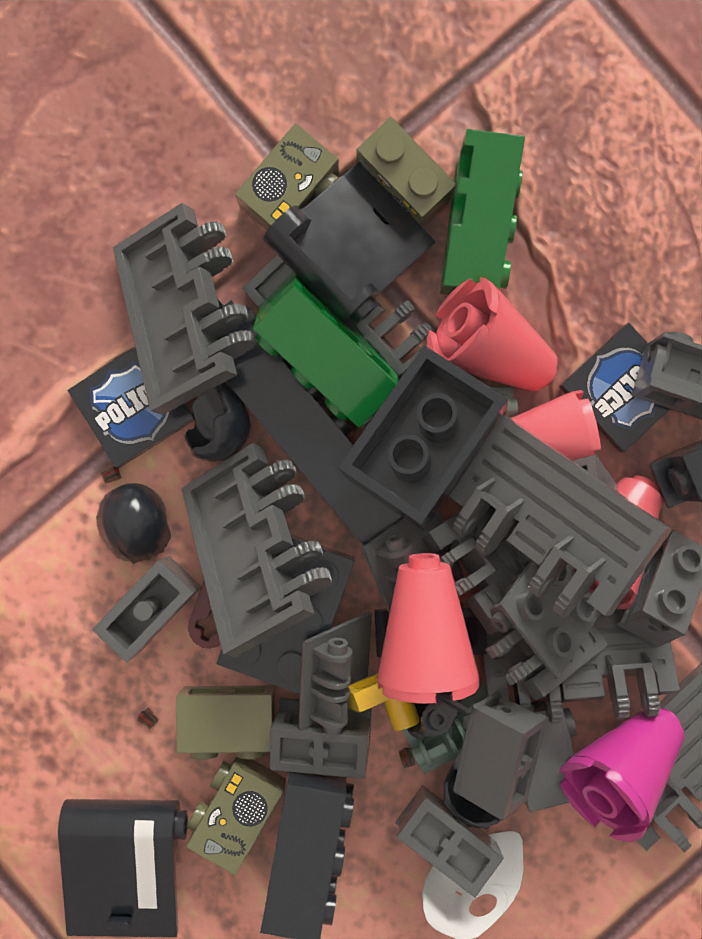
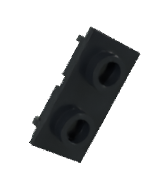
[407,691,473,739]

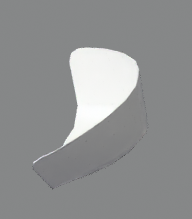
[422,831,524,939]

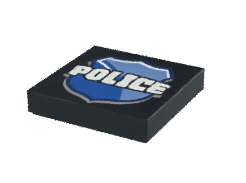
[559,322,670,452]
[67,347,195,468]

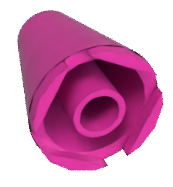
[559,708,685,842]

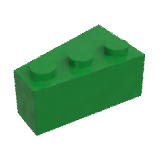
[439,129,525,295]
[253,271,399,427]

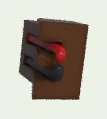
[101,466,122,483]
[138,708,158,729]
[399,747,415,768]

